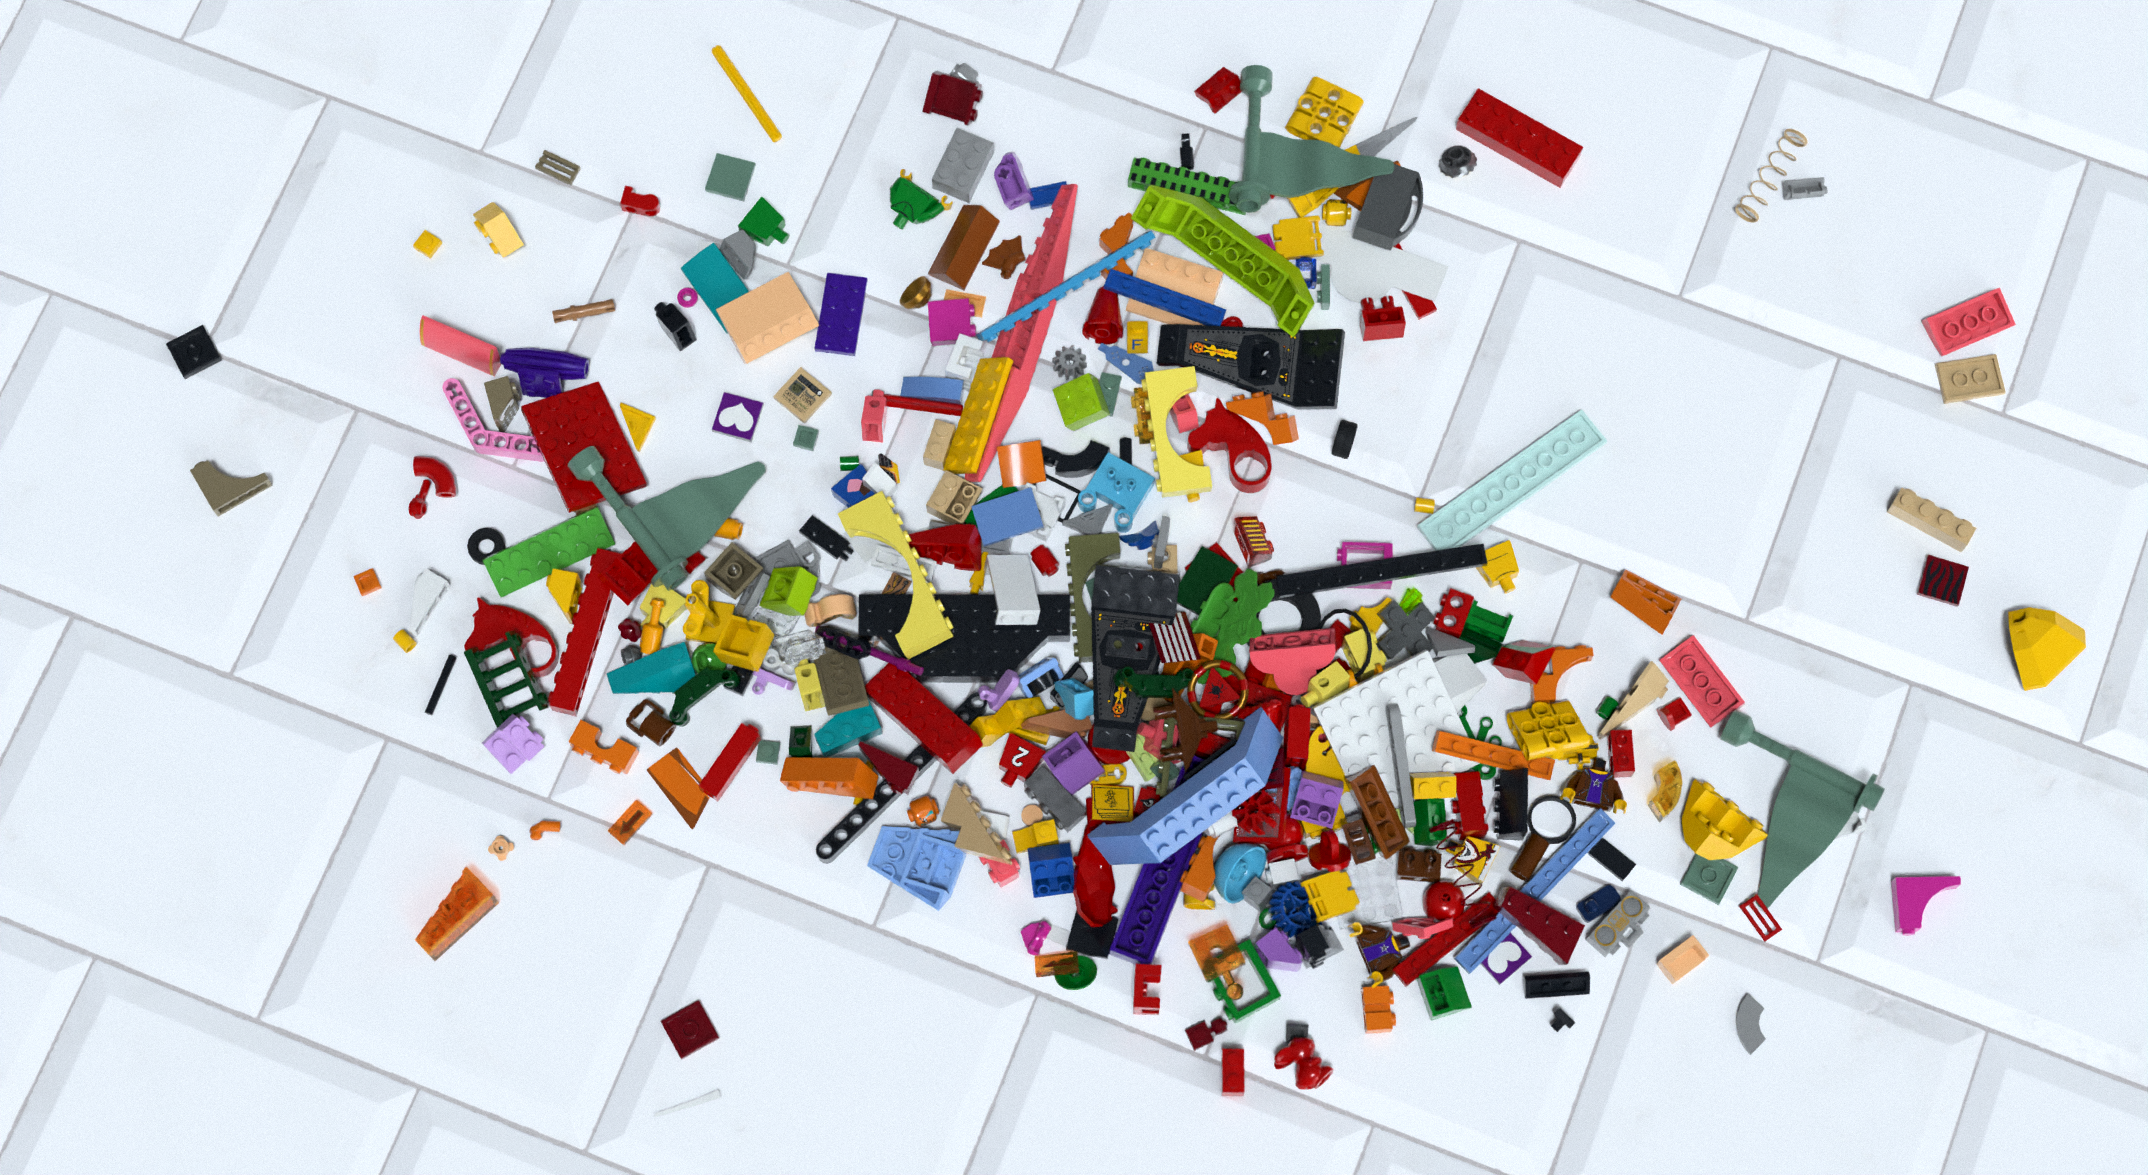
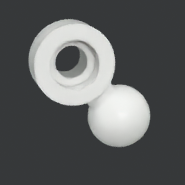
[761,649,798,675]

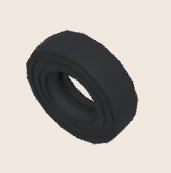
[467,528,505,565]

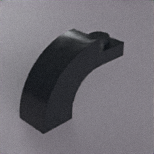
[1042,440,1110,478]

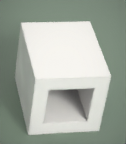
[1265,859,1299,889]

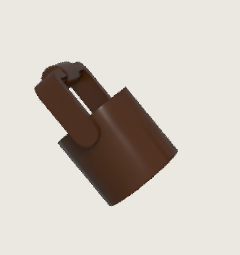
[626,699,676,747]

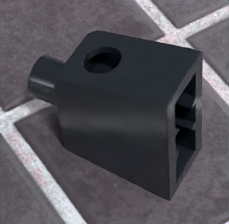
[654,302,697,352]

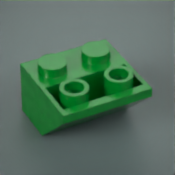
[1417,967,1472,1021]

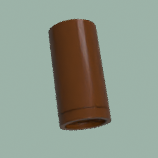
[1509,834,1549,882]

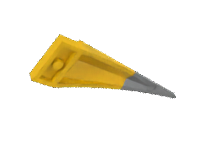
[1287,117,1417,218]

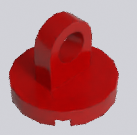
[1309,829,1351,872]

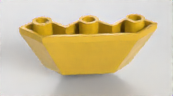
[2008,607,2086,691]
[1682,779,1768,860]

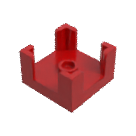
[1133,964,1162,1016]

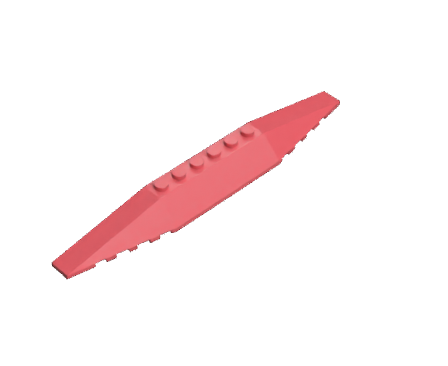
[965,184,1078,482]

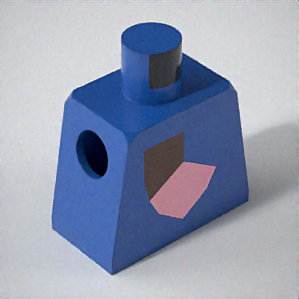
[831,464,875,508]

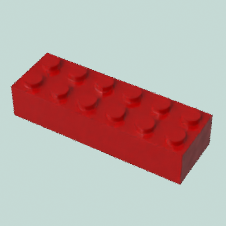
[1456,88,1584,188]
[865,663,983,774]

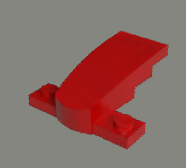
[598,541,705,606]

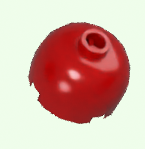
[1422,880,1466,923]

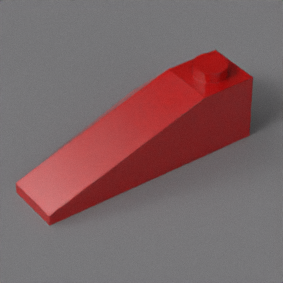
[909,524,981,571]

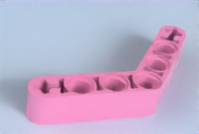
[442,378,545,462]

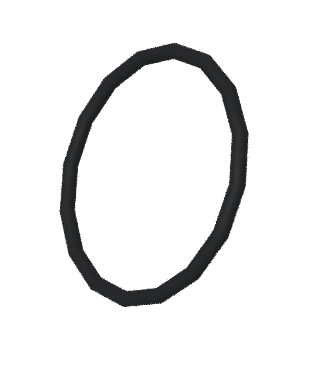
[1318,608,1372,679]

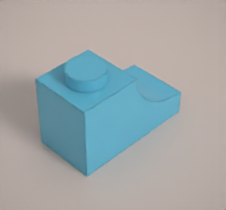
[1055,678,1094,720]

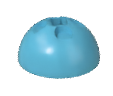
[1214,843,1266,904]

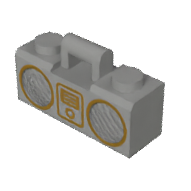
[1586,890,1650,957]

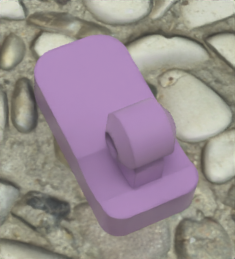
[752,667,796,695]
[978,669,1019,712]

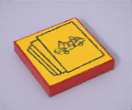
[1090,784,1134,825]

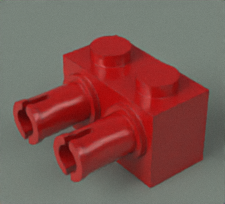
[1360,296,1406,341]

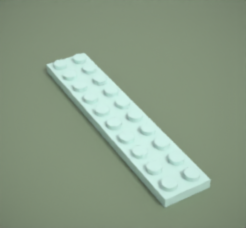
[1417,409,1607,551]

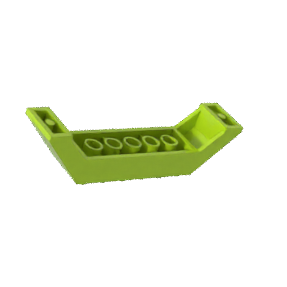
[1131,185,1315,337]

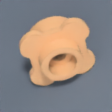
[488,836,514,861]

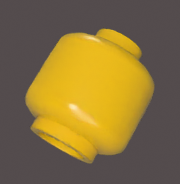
[1322,199,1352,226]

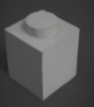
[1242,877,1273,913]

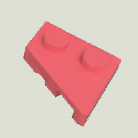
[1392,918,1453,939]

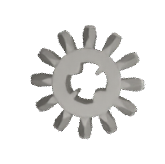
[1052,345,1087,381]

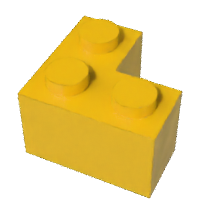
[473,202,524,258]

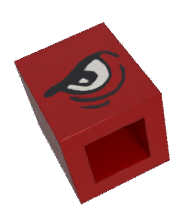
[1134,786,1160,817]

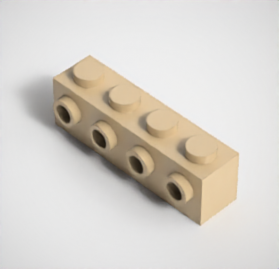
[1887,488,1977,553]

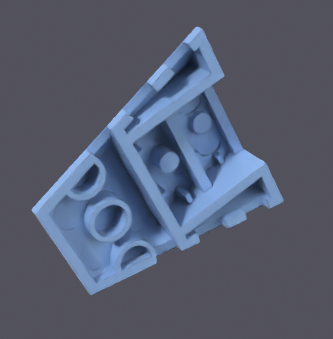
[867,826,966,911]

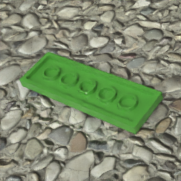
[482,506,615,598]

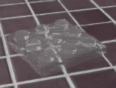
[1328,856,1404,930]

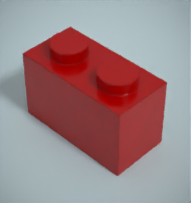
[1221,1049,1245,1096]

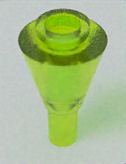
[1399,588,1423,613]

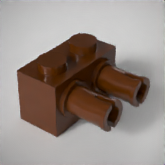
[1395,847,1442,883]

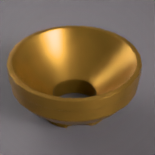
[899,276,932,309]

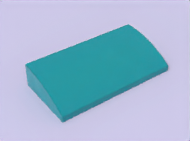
[681,242,749,334]

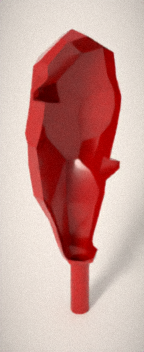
[1073,798,1118,927]

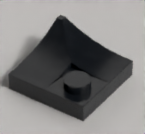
[1066,910,1119,959]

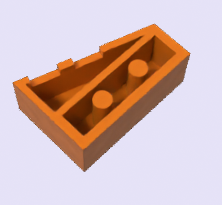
[1611,569,1682,635]

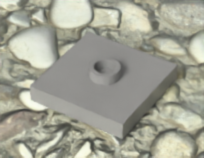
[1153,516,1171,569]

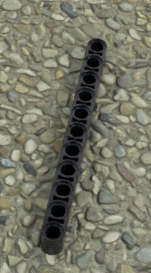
[816,692,988,864]

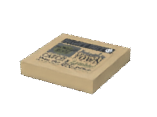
[773,367,832,424]

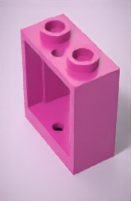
[1337,542,1393,589]

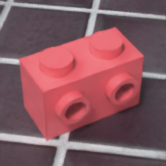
[979,839,1020,888]

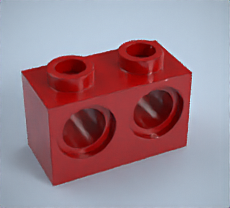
[1433,588,1474,639]
[1607,730,1635,778]

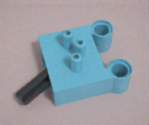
[1078,437,1155,533]

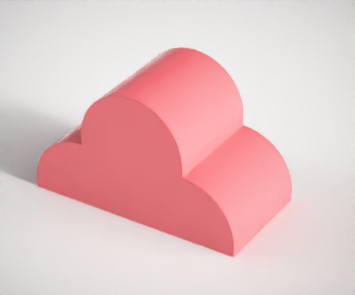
[1249,628,1335,695]

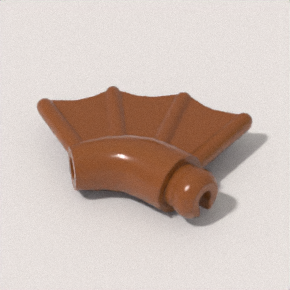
[982,235,1026,279]

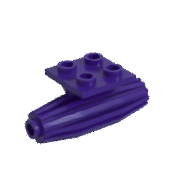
[500,348,589,398]

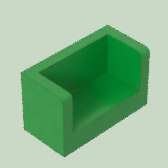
[1463,600,1514,643]
[1413,798,1447,846]

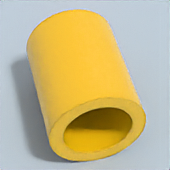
[1414,497,1435,514]
[393,629,417,653]

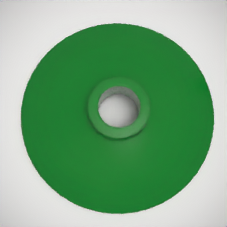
[1054,955,1097,990]

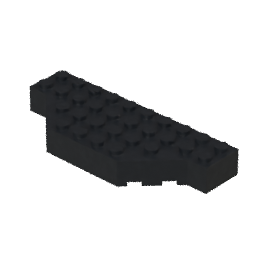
[858,594,1070,683]

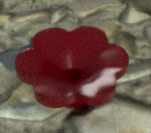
[618,618,642,642]

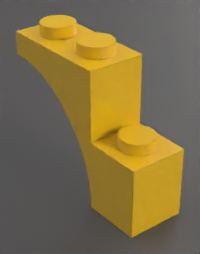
[969,697,1048,747]

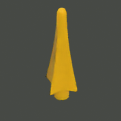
[969,552,989,595]

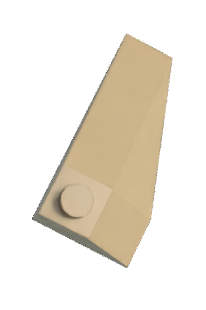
[1597,661,1669,740]

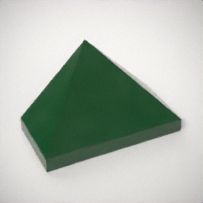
[1459,627,1503,664]

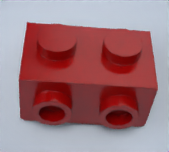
[1194,67,1242,114]

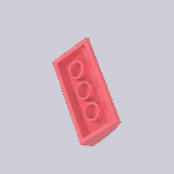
[1922,287,2016,356]
[1659,635,1745,728]

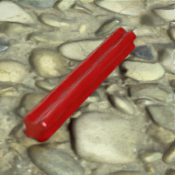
[884,394,963,416]

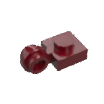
[1185,1018,1228,1051]

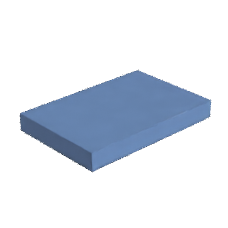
[971,487,1044,547]

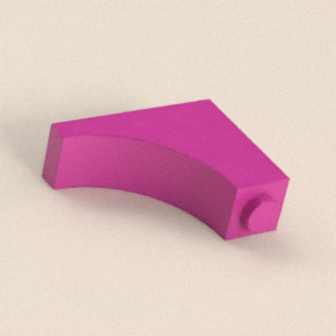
[1891,876,1961,936]

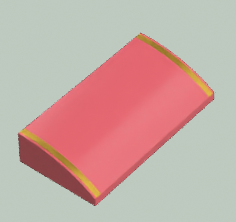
[420,315,501,377]

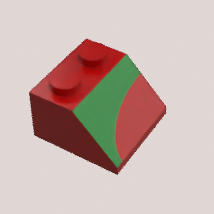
[1492,640,1556,685]

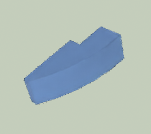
[900,377,964,404]

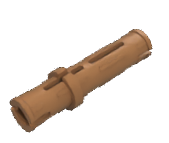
[552,299,615,323]

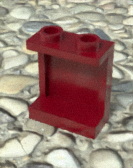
[922,70,983,125]

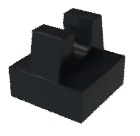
[1551,1007,1576,1033]

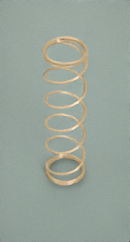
[1735,129,1808,223]

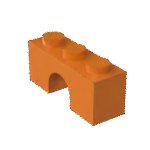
[568,720,639,774]

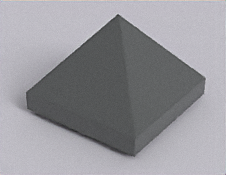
[1286,1024,1309,1043]

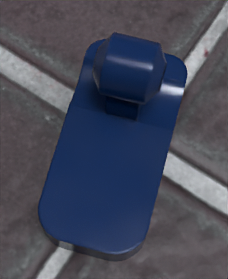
[1576,885,1621,923]

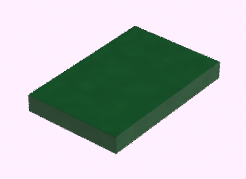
[1177,546,1238,616]

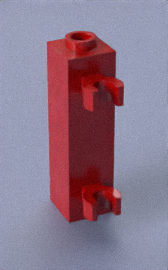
[698,723,761,802]

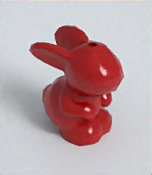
[1274,1037,1334,1090]

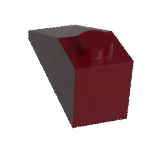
[858,741,919,795]

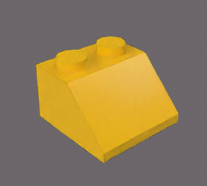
[546,569,583,624]

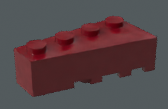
[1493,886,1585,965]

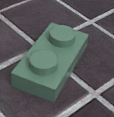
[1316,264,1330,310]
[1099,372,1122,417]

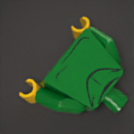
[890,169,953,230]

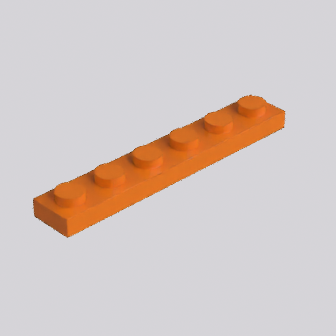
[1432,730,1555,780]

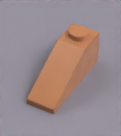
[1021,709,1092,739]

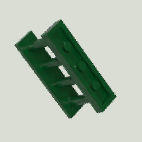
[464,630,549,728]

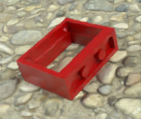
[1283,704,1311,771]

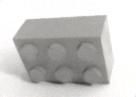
[932,128,994,204]

